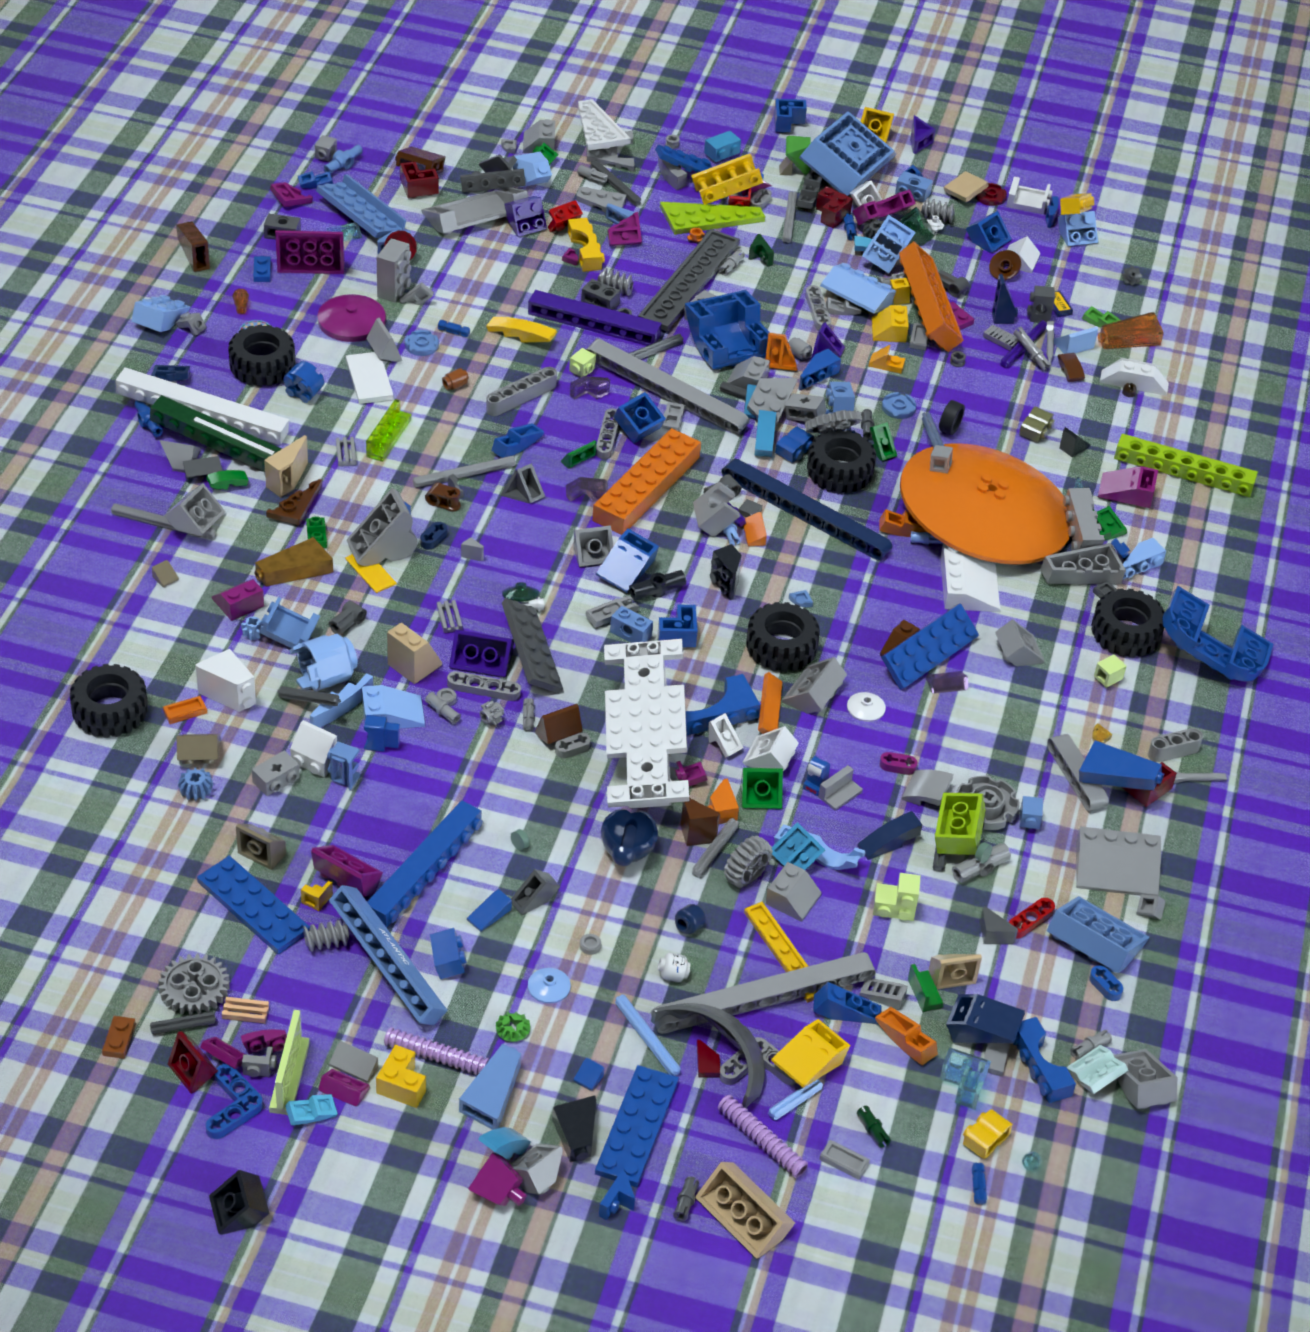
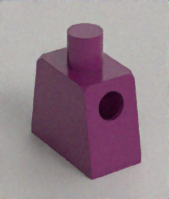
[468,1152,527,1206]

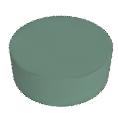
[510,829,529,851]
[975,842,992,864]

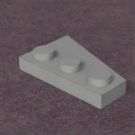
[576,187,626,213]

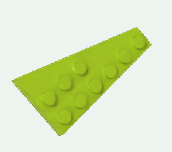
[659,201,766,235]

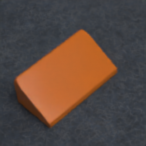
[743,512,767,546]

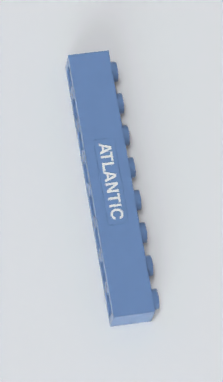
[329,885,448,1025]

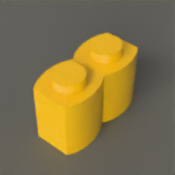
[963,1109,1013,1159]

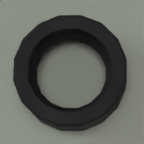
[939,400,965,435]

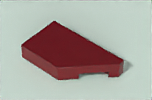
[696,1040,720,1077]

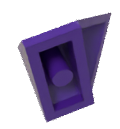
[910,115,936,154]
[811,322,845,360]

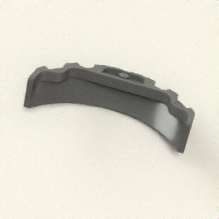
[651,1003,765,1108]

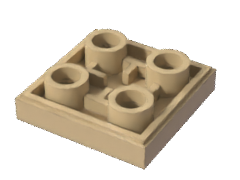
[944,171,988,202]

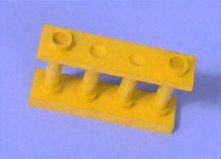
[691,153,763,205]

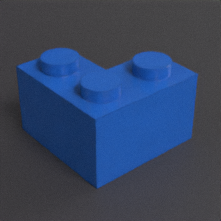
[774,99,807,133]
[657,604,698,648]

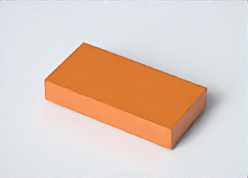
[163,696,207,724]

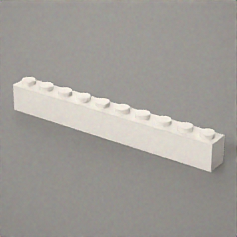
[116,368,289,445]

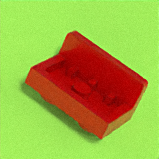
[548,200,583,232]

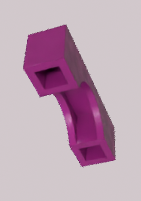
[853,189,916,226]

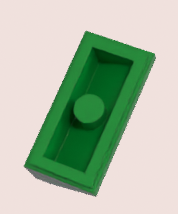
[561,440,597,469]

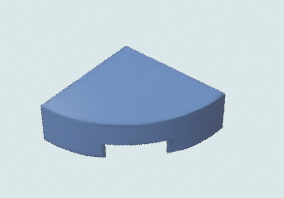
[789,590,813,607]

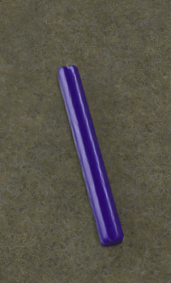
[1000,320,1047,368]

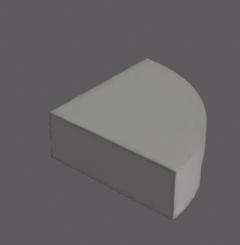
[501,139,517,154]

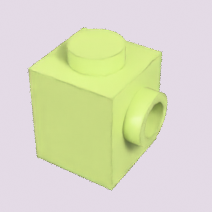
[569,348,596,378]
[1094,655,1127,688]

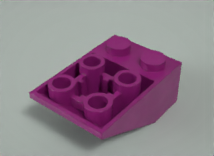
[1098,466,1158,508]

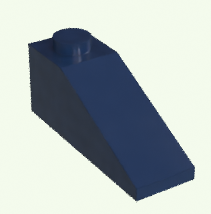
[992,274,1018,324]

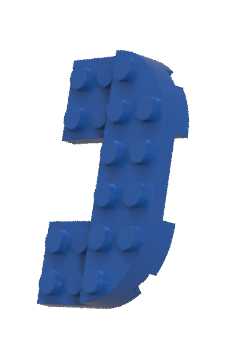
[1163,586,1274,681]

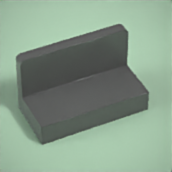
[479,154,517,173]

